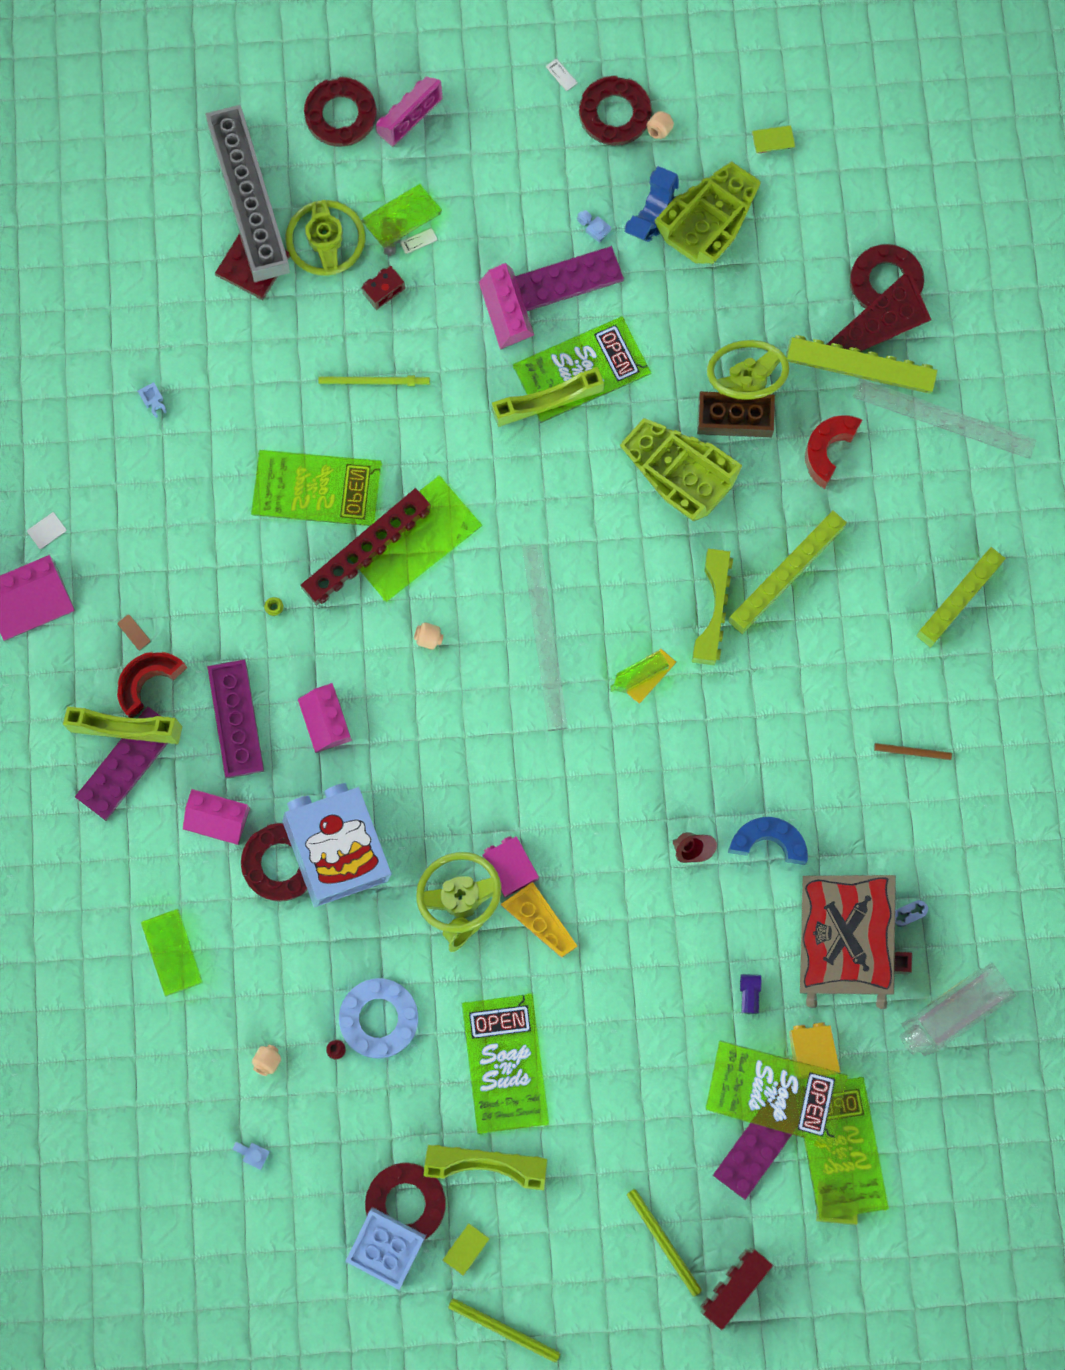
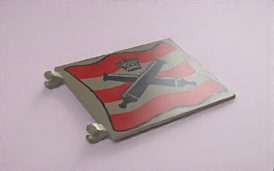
[800,875,896,1009]

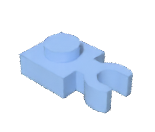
[138,382,167,418]

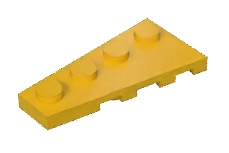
[501,882,578,958]

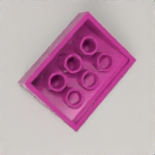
[0,555,75,641]

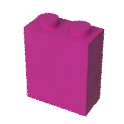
[482,836,539,898]

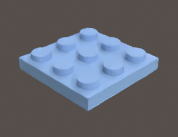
[345,1207,426,1290]

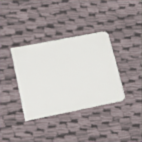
[27,512,67,549]

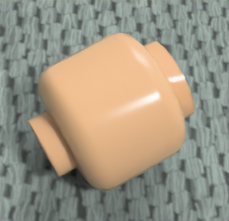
[647,111,674,139]
[414,622,443,649]
[252,1045,281,1076]

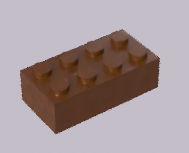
[697,391,775,438]

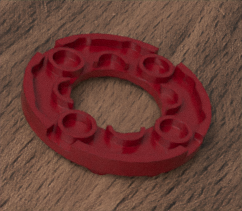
[579,76,651,145]
[304,77,377,147]
[850,244,924,309]
[241,823,307,902]
[365,1163,446,1240]

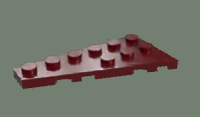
[826,269,931,352]

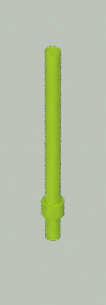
[318,375,430,386]

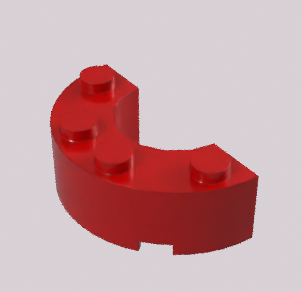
[805,415,862,489]
[117,652,187,718]

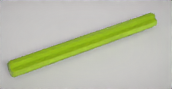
[627,1189,702,1296]
[448,1298,560,1363]

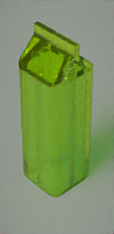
[610,650,669,693]

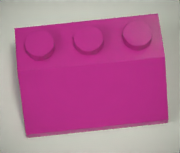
[298,683,352,753]
[183,789,250,845]

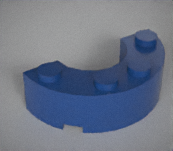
[624,166,679,242]
[728,817,808,865]

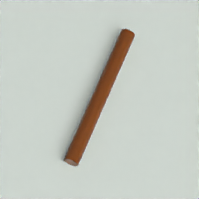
[874,743,952,760]

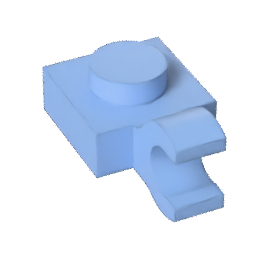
[232,1142,270,1170]

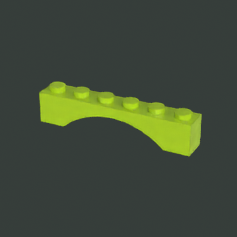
[492,367,604,427]
[916,547,1006,648]
[692,548,733,666]
[63,706,183,744]
[424,1145,547,1190]

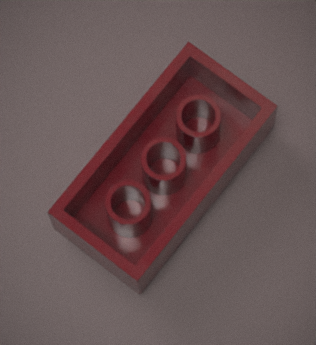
[700,1248,773,1331]

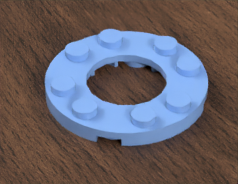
[339,978,418,1059]

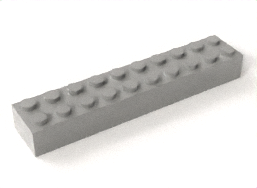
[205,105,290,282]

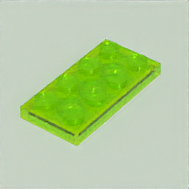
[362,183,442,248]
[141,909,203,997]

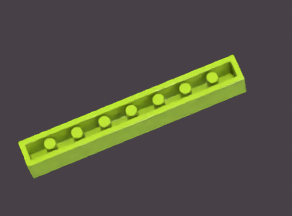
[786,335,938,394]
[728,510,847,634]

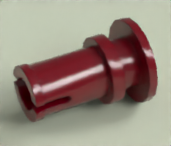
[326,1040,346,1060]

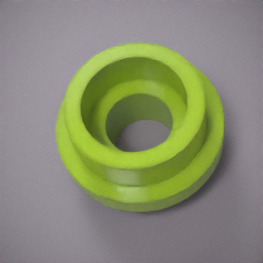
[264,597,284,616]

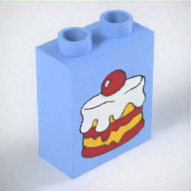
[282,783,391,908]

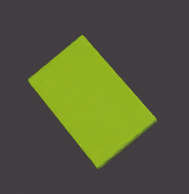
[752,125,795,153]
[443,1223,489,1276]

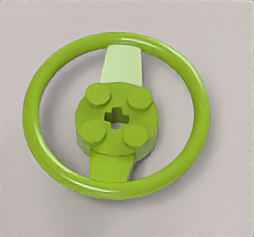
[285,200,366,276]
[707,340,790,400]
[416,852,501,933]

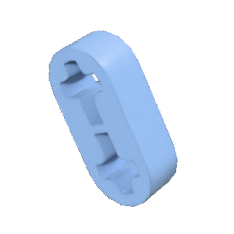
[895,900,928,927]

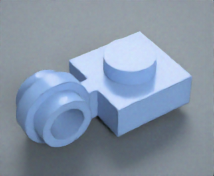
[577,210,611,243]

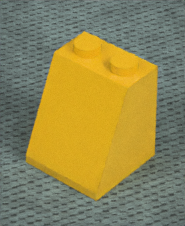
[789,1023,840,1079]

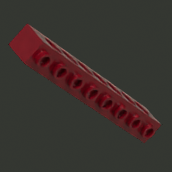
[300,488,431,606]

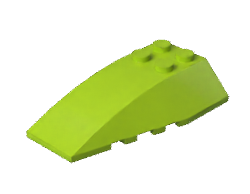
[654,162,761,264]
[620,418,742,522]

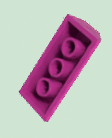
[376,77,443,147]
[479,263,534,349]

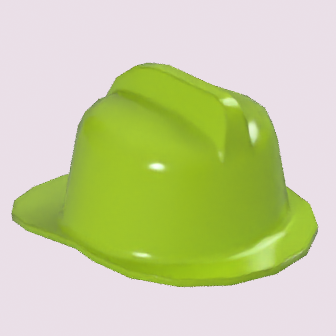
[442,917,483,952]

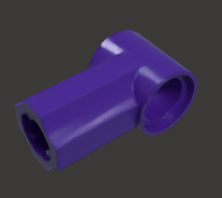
[740,974,761,1014]

